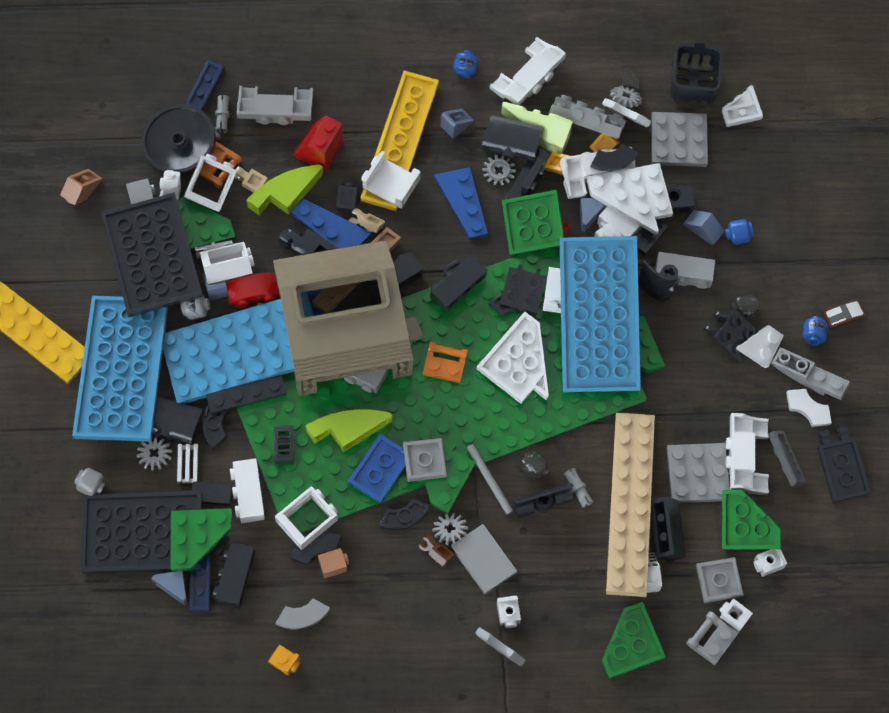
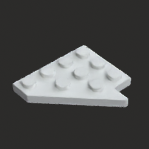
[586,163,673,235]
[477,312,549,404]

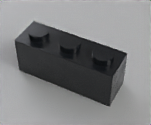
[363,251,423,305]
[430,255,488,313]
[651,496,686,562]
[213,542,255,609]

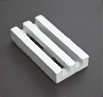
[177,444,198,484]

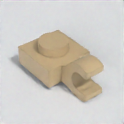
[234,167,268,193]
[349,209,385,233]

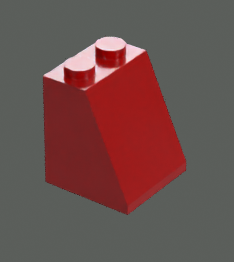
[293,116,343,173]

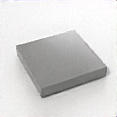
[403,438,447,482]
[696,557,744,603]

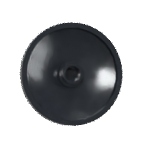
[141,104,216,175]

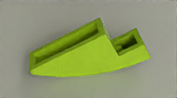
[247,165,323,216]
[305,409,393,452]

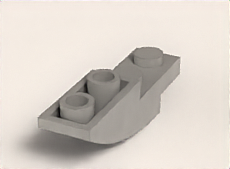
[772,347,850,400]

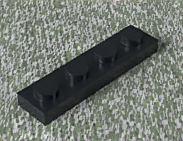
[206,375,287,415]

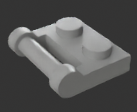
[686,611,738,665]

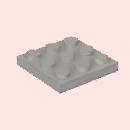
[651,112,708,167]
[666,443,730,503]

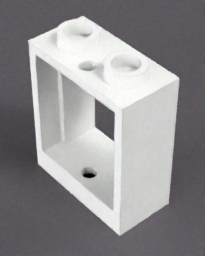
[184,154,237,212]
[200,242,255,284]
[275,486,338,550]

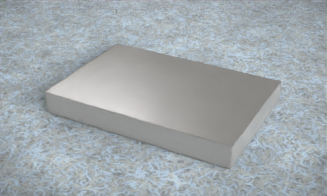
[451,524,517,595]

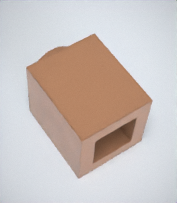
[318,548,349,579]

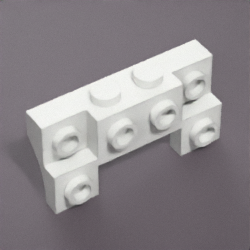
[490,37,566,105]
[560,147,635,199]
[725,413,769,495]

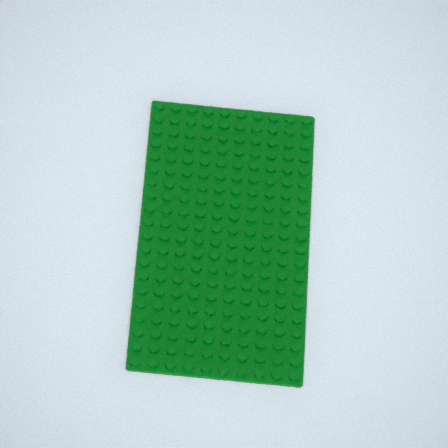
[237,237,647,538]

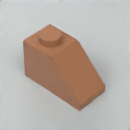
[60,169,103,205]

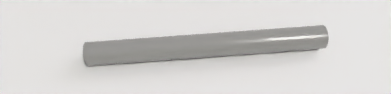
[467,444,513,515]

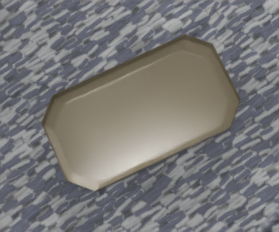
[405,316,423,342]

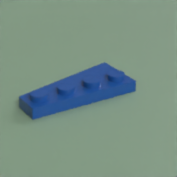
[434,167,488,240]
[291,199,372,249]

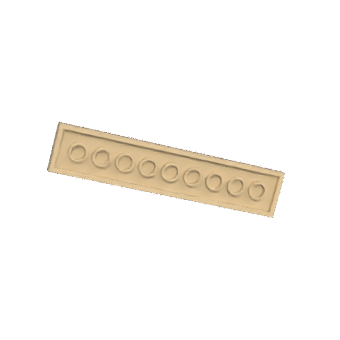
[606,413,655,597]

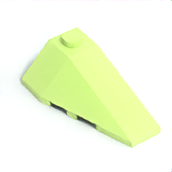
[501,102,573,154]

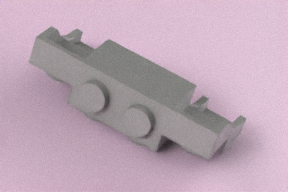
[237,86,313,125]
[548,94,627,139]

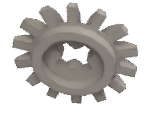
[610,86,642,108]
[482,155,516,186]
[137,437,172,471]
[433,513,468,545]

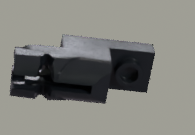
[278,227,339,256]

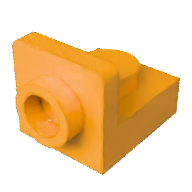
[590,133,620,152]
[545,152,569,176]
[268,645,301,676]

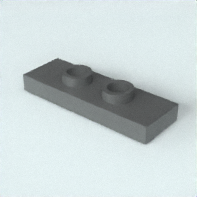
[768,431,807,486]

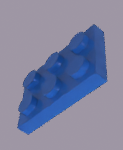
[348,434,406,504]

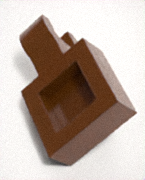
[419,535,456,566]

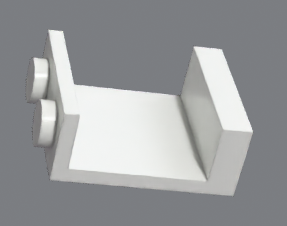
[361,151,421,209]

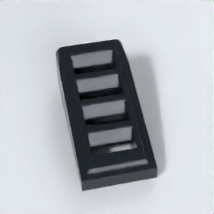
[274,426,294,465]

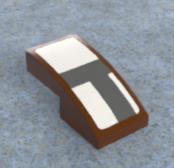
[821,299,866,329]

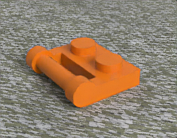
[199,142,242,189]
[423,341,468,383]

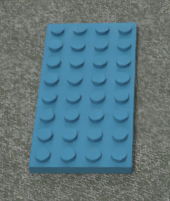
[559,236,641,392]
[163,292,314,404]
[72,296,168,442]

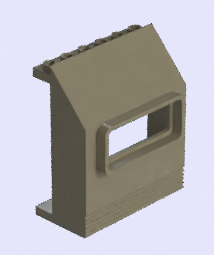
[273,240,413,396]

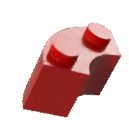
[226,273,280,308]

